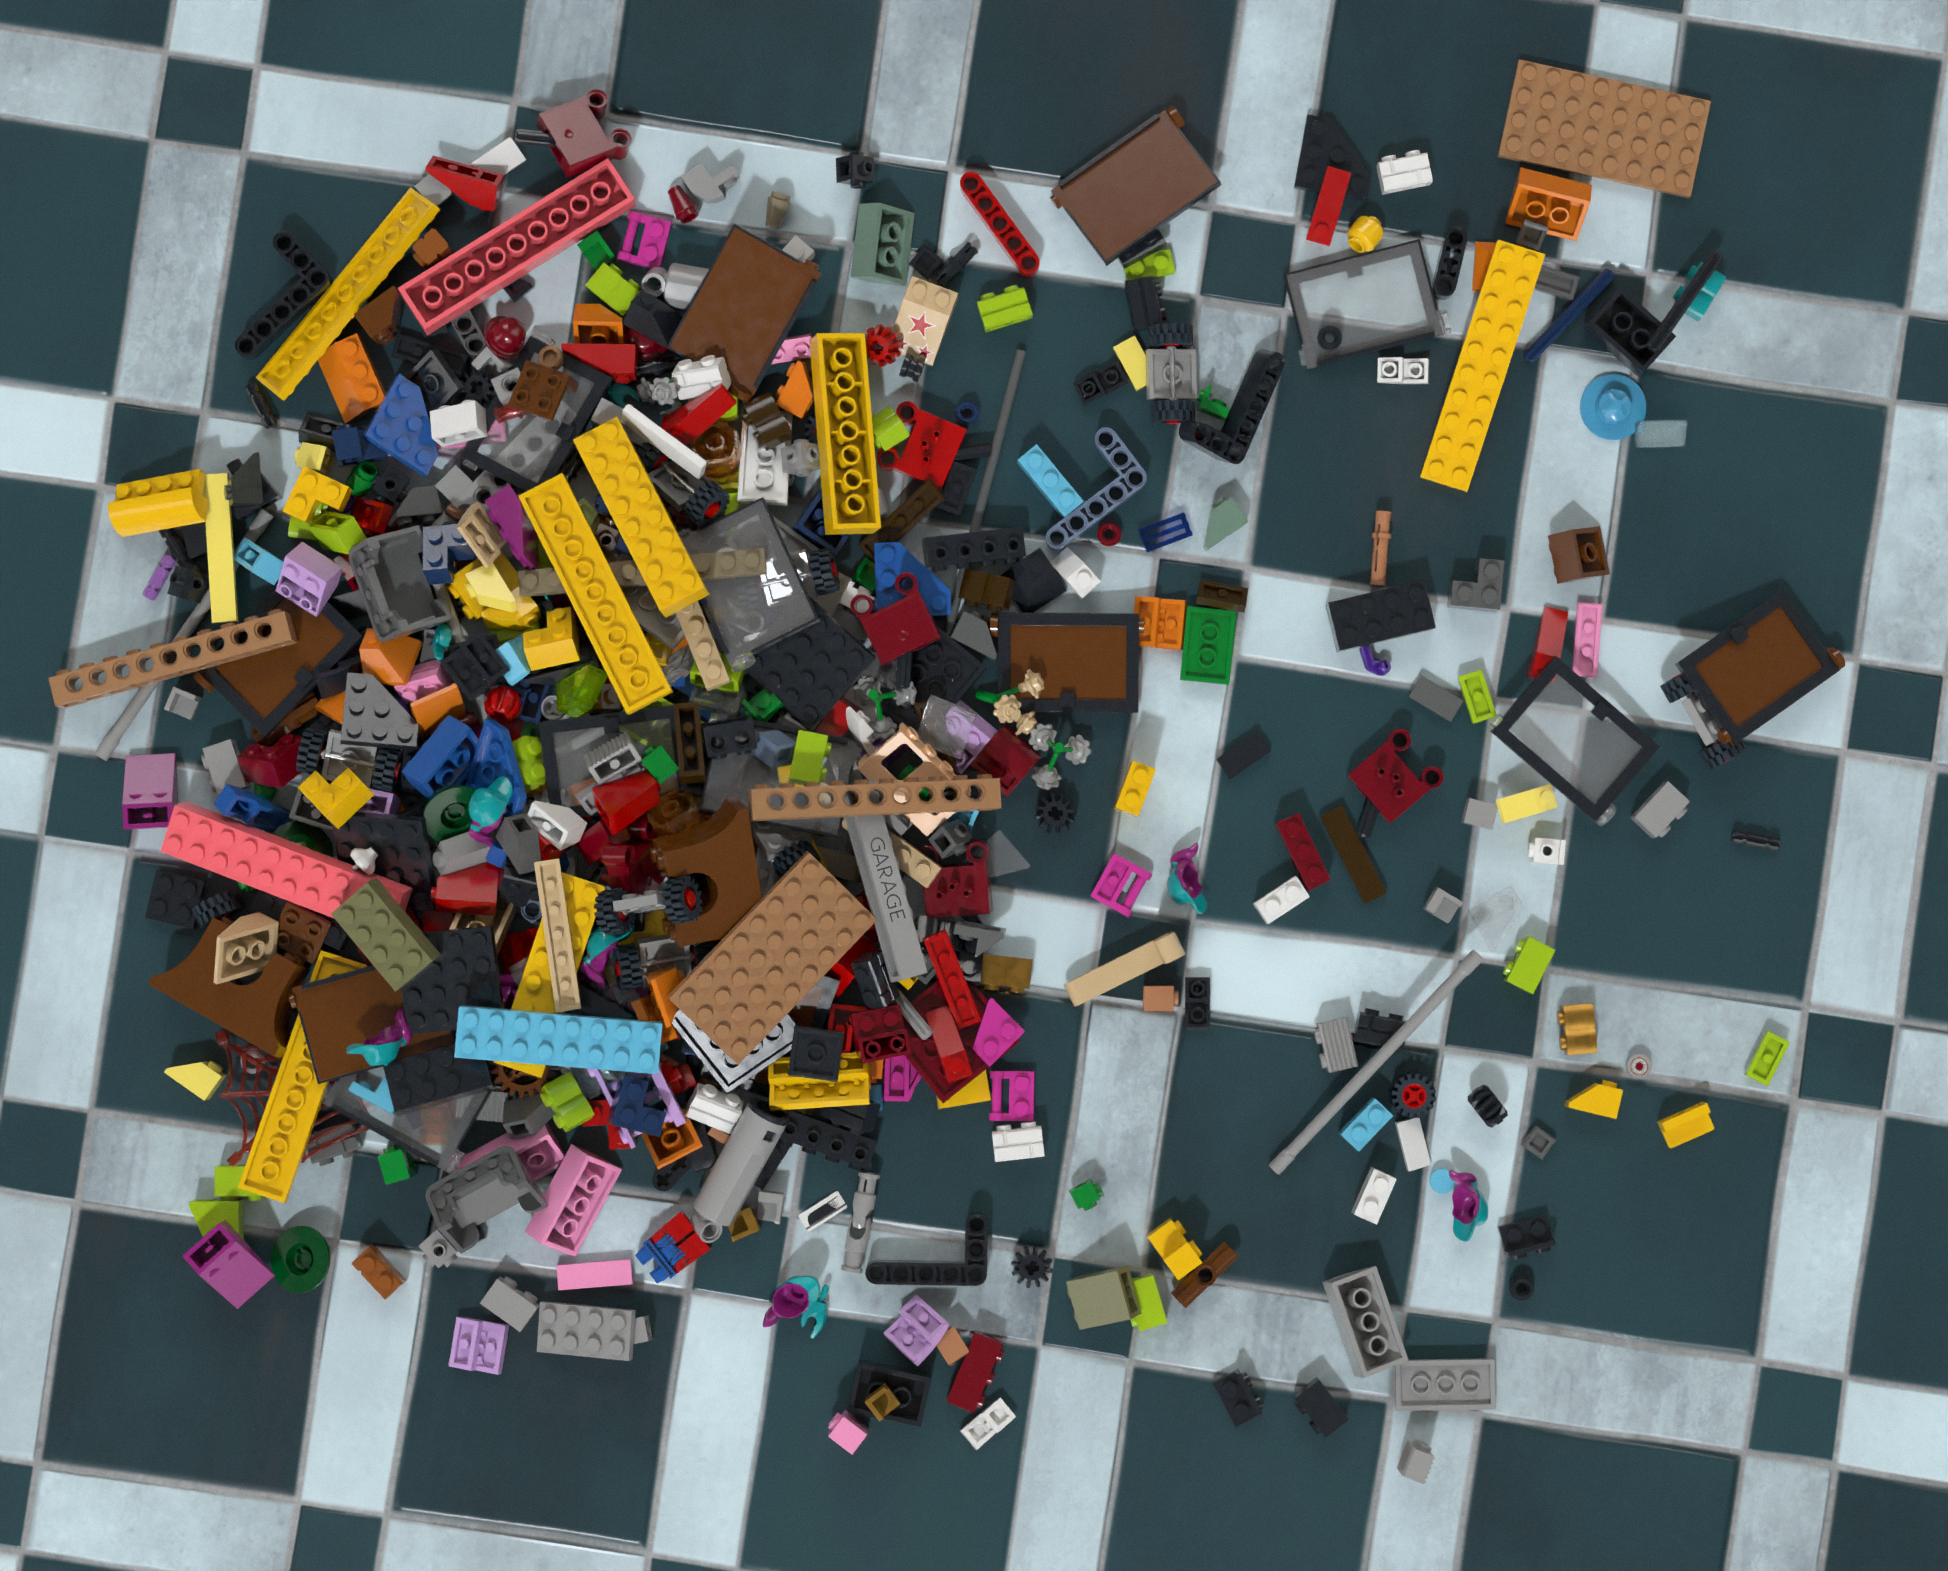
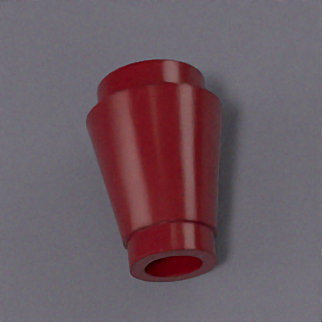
[667,185,699,224]

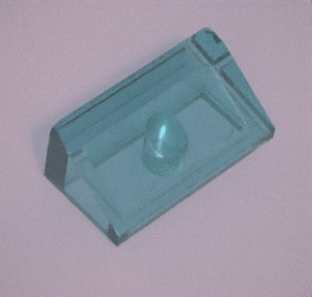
[1634,420,1687,448]

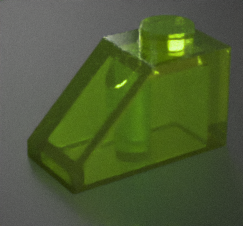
[556,664,608,718]

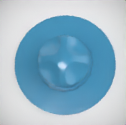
[1580,374,1646,440]

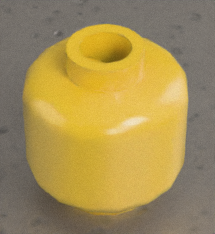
[1347,216,1384,253]

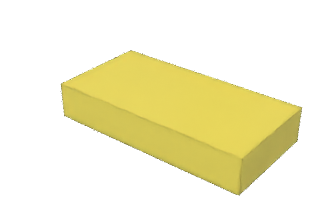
[1113,336,1147,391]

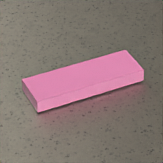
[1572,602,1603,678]
[557,1259,633,1290]

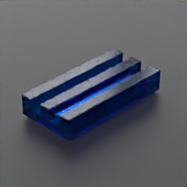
[1138,512,1193,553]

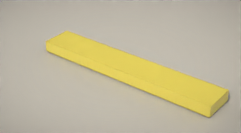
[203,473,238,623]

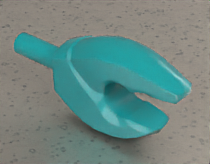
[608,382,641,409]
[432,622,452,660]
[801,1284,830,1339]

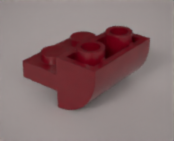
[970,725,1042,796]
[850,1004,911,1064]

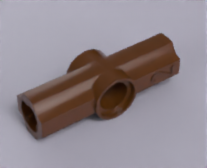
[250,692,321,746]
[1170,1241,1239,1308]

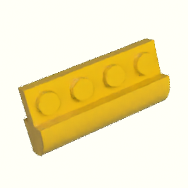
[108,469,209,537]
[768,1053,871,1111]

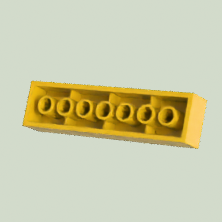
[809,333,881,535]
[573,417,710,618]
[494,872,606,1078]

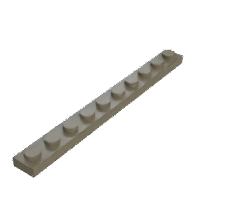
[518,548,767,597]

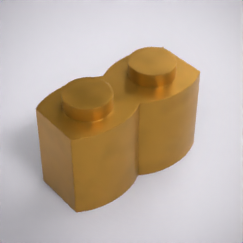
[981,954,1033,993]
[1557,1003,1597,1055]

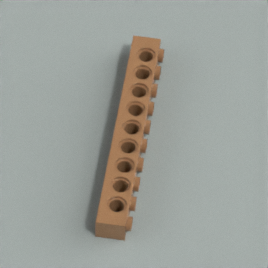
[48,609,298,709]
[748,774,1001,821]

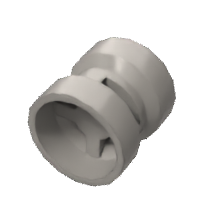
[541,695,574,720]

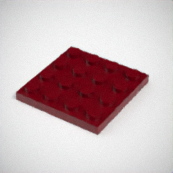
[902,980,1020,1104]

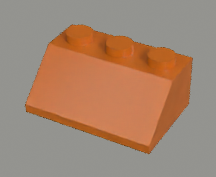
[1505,167,1592,241]
[318,333,386,424]

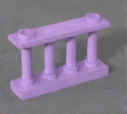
[587,1065,686,1149]

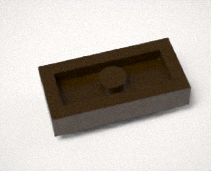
[1196,579,1248,613]

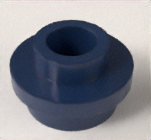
[955,401,980,426]

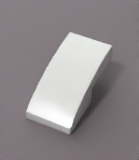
[960,1398,1016,1450]

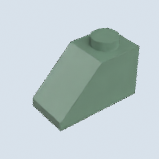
[1203,497,1248,551]

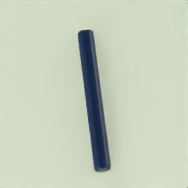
[1523,268,1615,363]

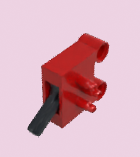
[877,401,991,491]

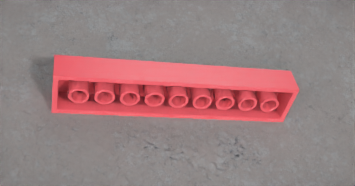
[398,158,636,336]
[160,801,413,919]

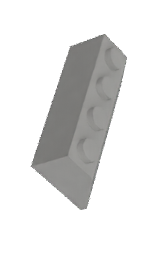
[1322,1266,1409,1378]

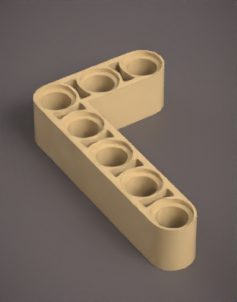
[1064,931,1185,1007]

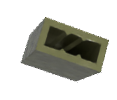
[1066,1265,1142,1330]

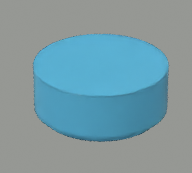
[1429,1168,1455,1194]

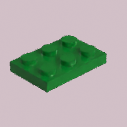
[1180,606,1236,685]

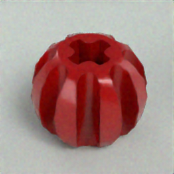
[484,686,521,723]

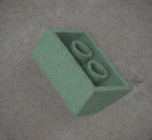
[851,203,915,286]

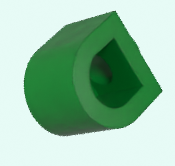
[1069,1179,1104,1211]

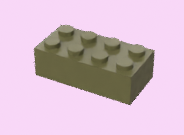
[331,878,441,992]

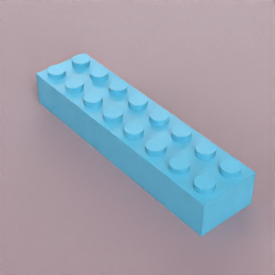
[454,1005,662,1074]

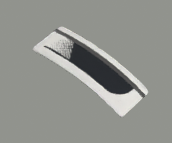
[798,1191,847,1232]

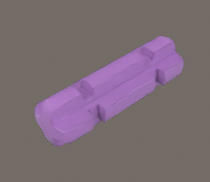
[142,554,176,601]

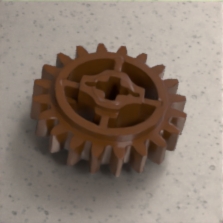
[489,1060,558,1098]

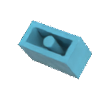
[234,537,284,585]
[1338,1097,1393,1151]

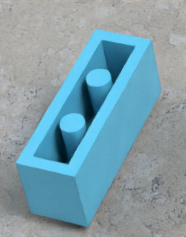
[1017,444,1084,518]

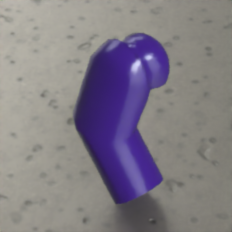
[1359,645,1391,676]

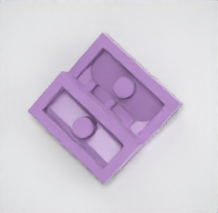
[884,1295,949,1366]
[449,1317,509,1375]

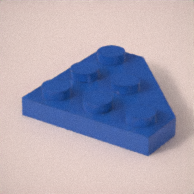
[362,374,439,477]
[874,542,951,616]
[465,719,527,816]

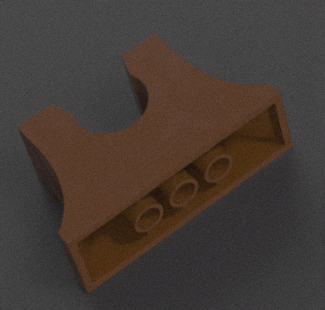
[650,796,762,948]
[148,916,311,1058]

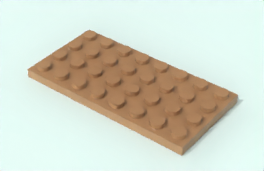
[1497,60,1711,198]
[667,851,877,1065]

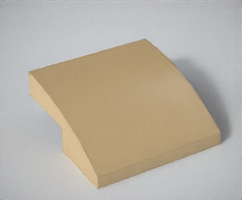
[457,502,506,568]

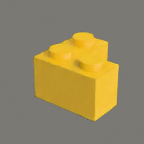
[283,466,353,524]
[523,606,580,671]
[297,768,375,829]
[1146,1218,1203,1280]

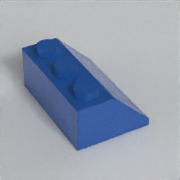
[402,715,479,800]

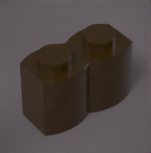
[741,391,793,451]
[958,569,1016,613]

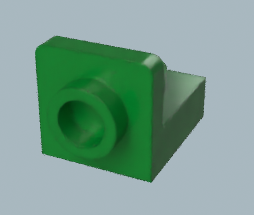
[1196,385,1230,422]
[852,557,876,594]
[741,688,783,722]

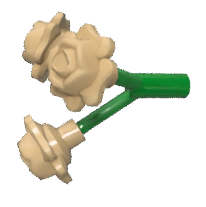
[975,669,1045,735]

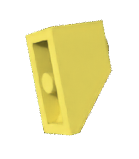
[294,442,335,476]
[464,562,517,613]
[1496,784,1558,824]
[164,1060,226,1101]

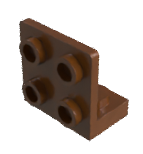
[508,360,579,421]
[277,901,331,965]

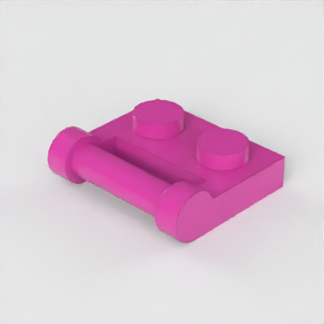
[617,211,672,269]
[1090,853,1153,918]
[989,1070,1034,1121]

